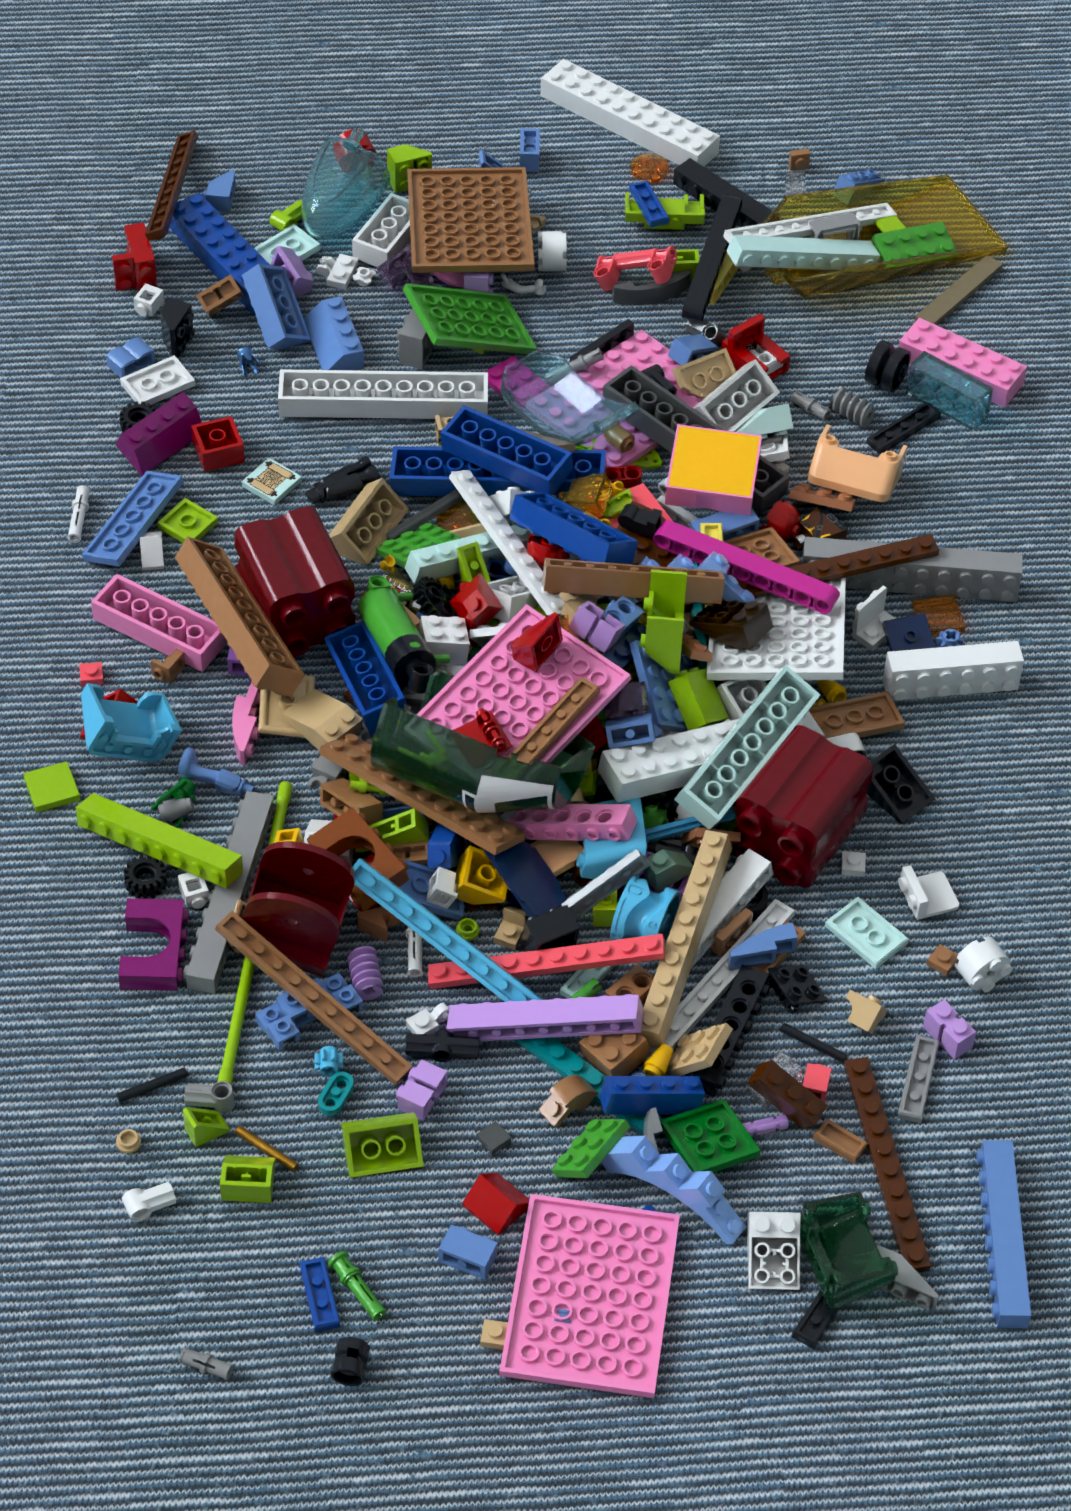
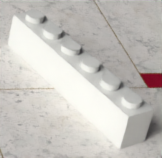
[665,849,773,969]

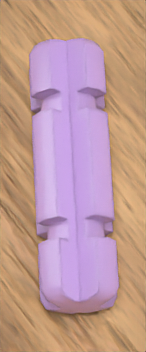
[742,1114,789,1136]

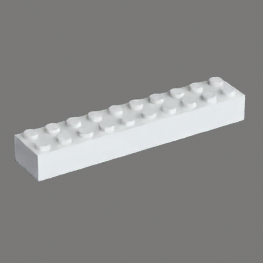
[540,59,720,167]
[278,369,488,419]
[598,711,825,803]

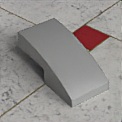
[643,1107,663,1153]

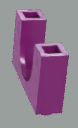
[118,898,189,991]

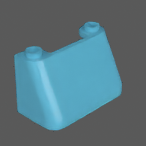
[81,683,182,762]
[576,798,647,884]

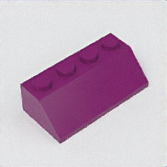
[115,391,202,476]

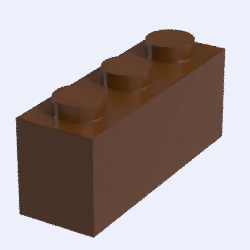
[747,1060,828,1128]

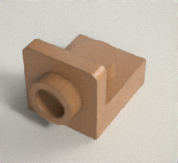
[150,649,185,684]

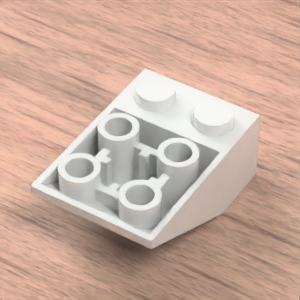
[747,1212,800,1290]

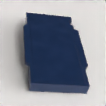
[482,841,567,918]

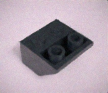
[160,298,195,358]

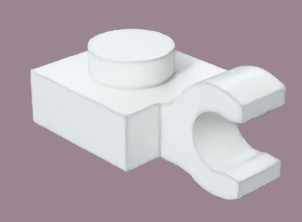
[406,1002,449,1035]

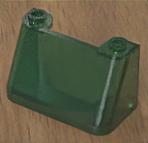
[800,1191,898,1309]

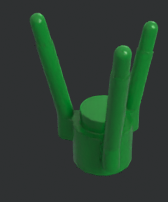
[151,778,196,828]

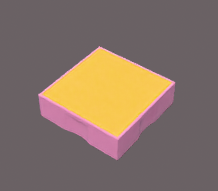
[665,424,762,516]

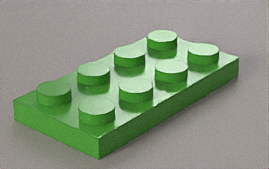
[872,221,958,271]

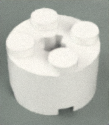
[538,231,567,272]
[955,936,1013,993]

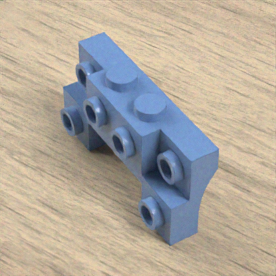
[255,973,363,1050]

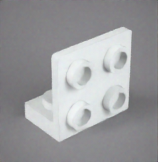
[852,585,896,651]

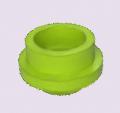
[456,918,479,941]

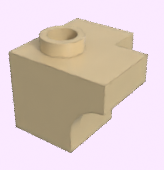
[846,990,888,1034]

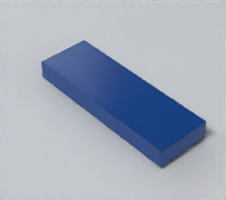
[629,180,669,228]
[299,1257,340,1332]

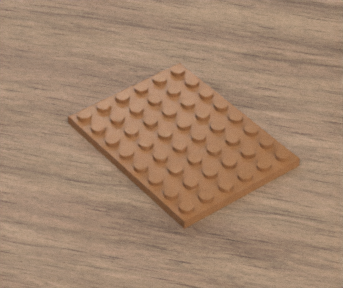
[407,167,535,274]

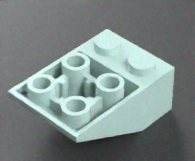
[734,403,794,439]

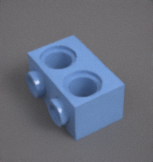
[520,128,540,172]
[602,596,644,643]

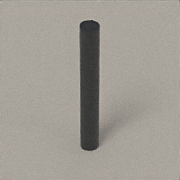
[780,1023,848,1063]
[116,1067,188,1103]

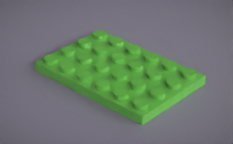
[402,283,538,355]

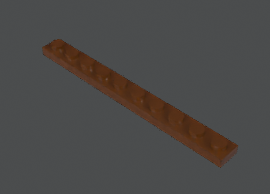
[145,130,198,241]
[736,534,939,598]
[844,1057,931,1273]

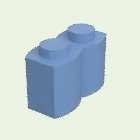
[106,337,155,378]

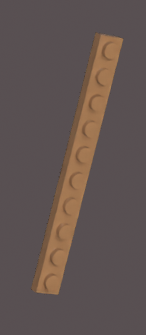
[215,911,412,1086]

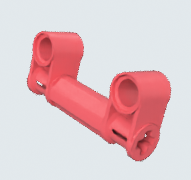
[593,246,677,291]

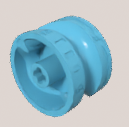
[610,876,681,941]

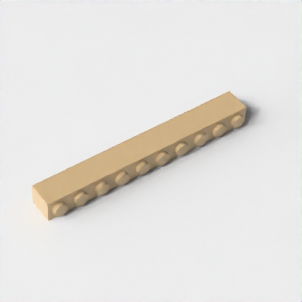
[640,830,732,1047]

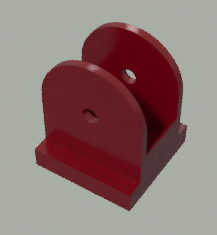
[232,841,356,977]

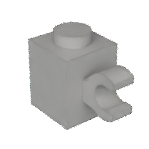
[308,755,348,795]

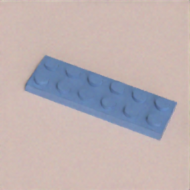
[82,471,184,567]

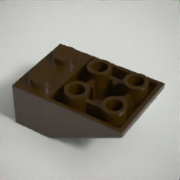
[689,600,774,650]

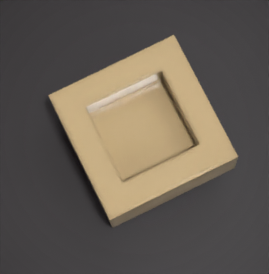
[480,1319,508,1350]

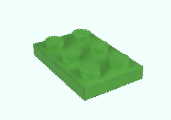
[551,1119,630,1178]

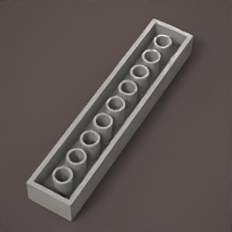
[801,537,1023,602]

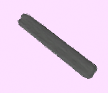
[386,490,462,540]

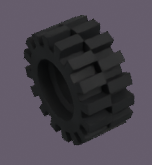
[119,401,156,433]
[124,855,167,899]

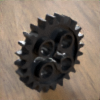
[412,576,459,617]

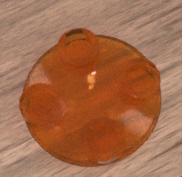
[630,153,669,183]

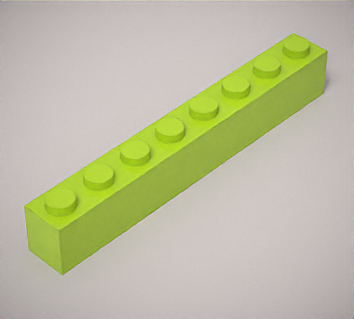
[76,793,243,888]

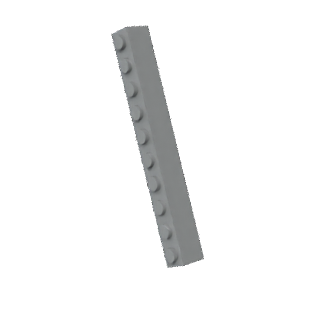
[183,791,274,994]

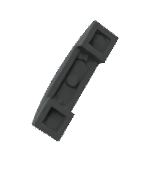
[612,270,691,305]

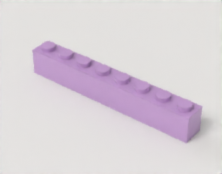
[446,994,643,1041]

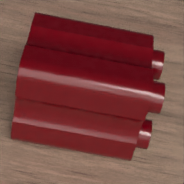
[234,506,356,657]
[732,725,873,888]

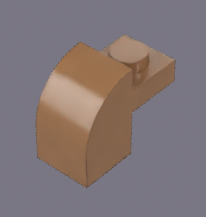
[538,1075,598,1127]

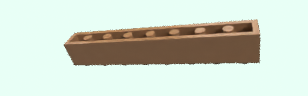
[542,558,725,606]

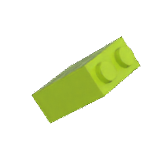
[668,667,729,731]

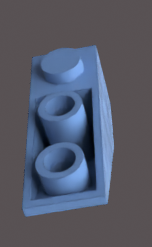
[831,169,884,205]

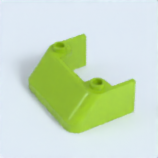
[640,570,687,674]

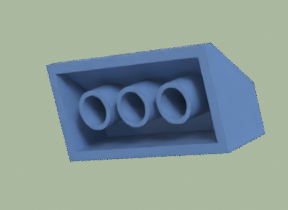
[242,264,311,350]
[303,296,364,370]

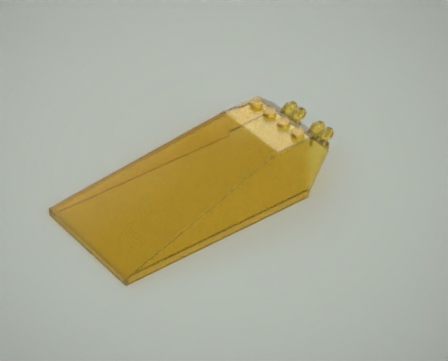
[762,174,1008,298]

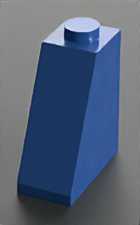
[427,823,464,868]

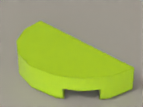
[602,488,632,519]

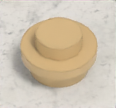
[116,1129,141,1153]

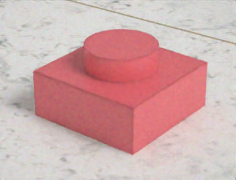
[79,662,104,687]

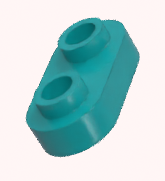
[318,1071,354,1116]

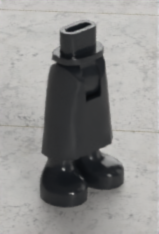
[305,456,380,504]

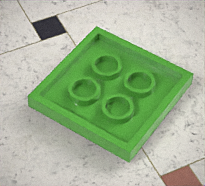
[376,523,461,569]

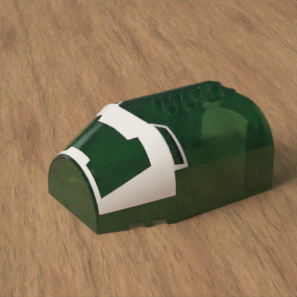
[370,669,596,813]

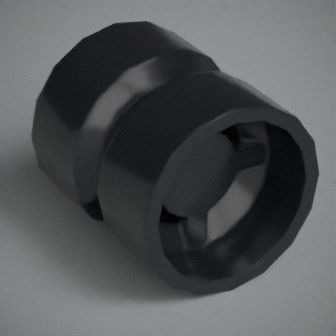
[331,1337,370,1386]

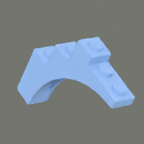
[608,551,756,604]
[601,1135,746,1244]

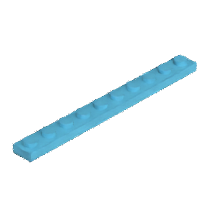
[352,858,543,1002]

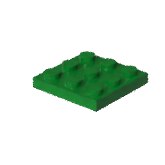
[660,1099,761,1173]

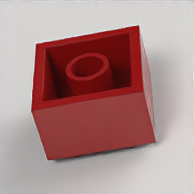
[191,416,245,472]

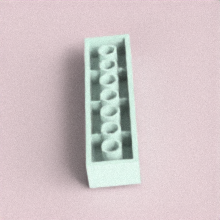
[674,665,821,830]

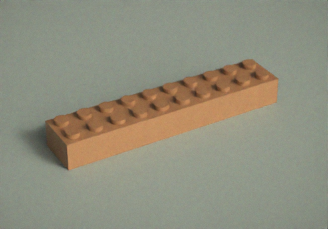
[175,537,305,696]

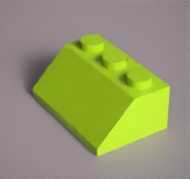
[341,1112,424,1178]

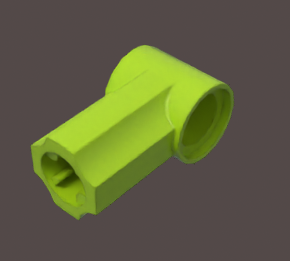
[269,199,309,231]

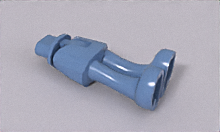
[178,747,256,796]

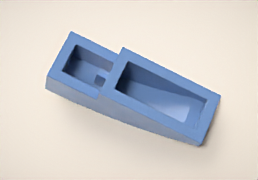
[728,922,798,971]

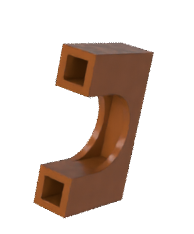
[307,807,409,912]

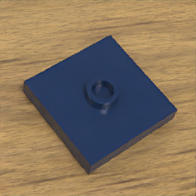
[882,613,936,651]

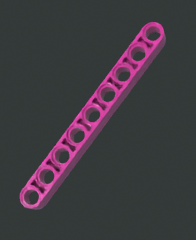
[653,520,840,614]

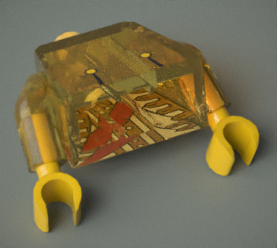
[558,473,624,526]

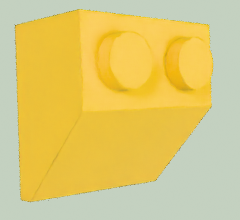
[455,845,508,905]

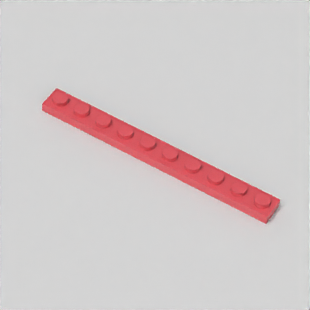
[428,934,665,989]

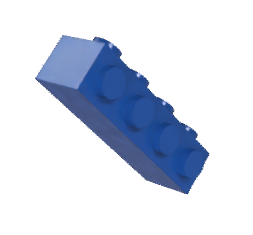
[600,1076,705,1115]

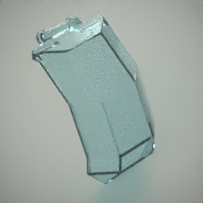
[500,350,640,445]

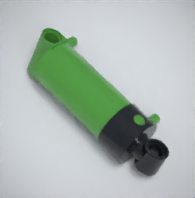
[358,575,450,694]

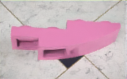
[232,681,261,765]

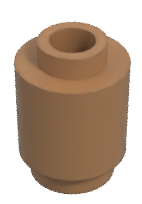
[604,423,635,453]

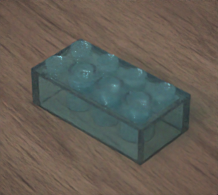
[906,351,993,431]

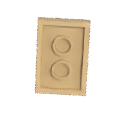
[665,1023,733,1076]

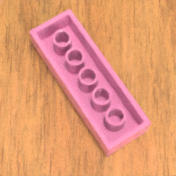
[898,318,1027,408]
[91,574,227,672]

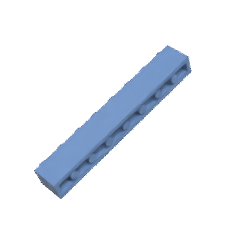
[976,1140,1031,1329]

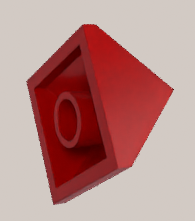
[462,1172,529,1236]

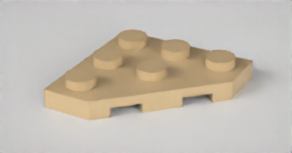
[672,348,736,400]

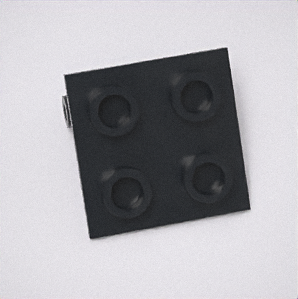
[767,965,827,1014]

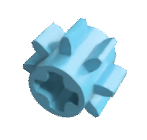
[314,1046,343,1077]

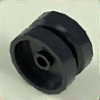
[864,340,911,393]

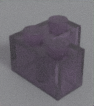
[376,245,434,291]

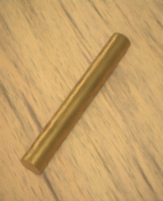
[235,1125,299,1172]

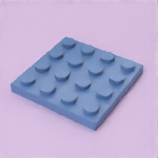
[629,640,694,732]

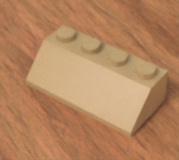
[329,478,409,566]

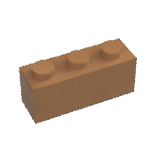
[320,778,383,826]

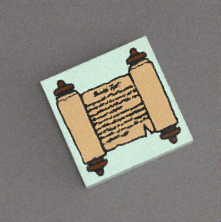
[242,458,302,506]

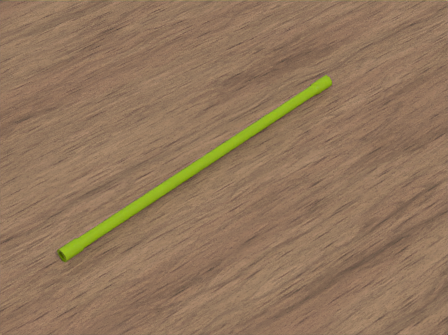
[217,781,293,1085]

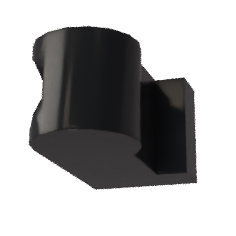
[618,504,662,539]

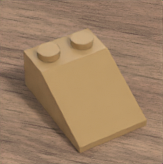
[281,689,363,750]

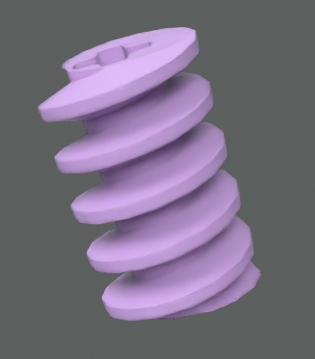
[347,946,383,1000]

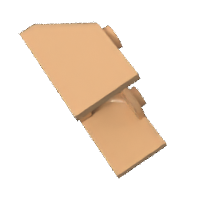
[808,424,908,502]

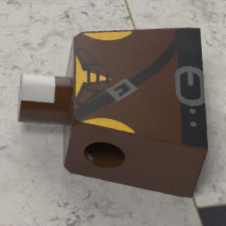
[793,505,848,549]

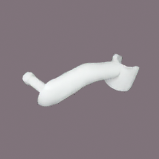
[500,273,546,295]

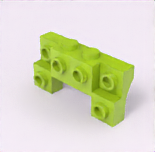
[625,192,705,230]

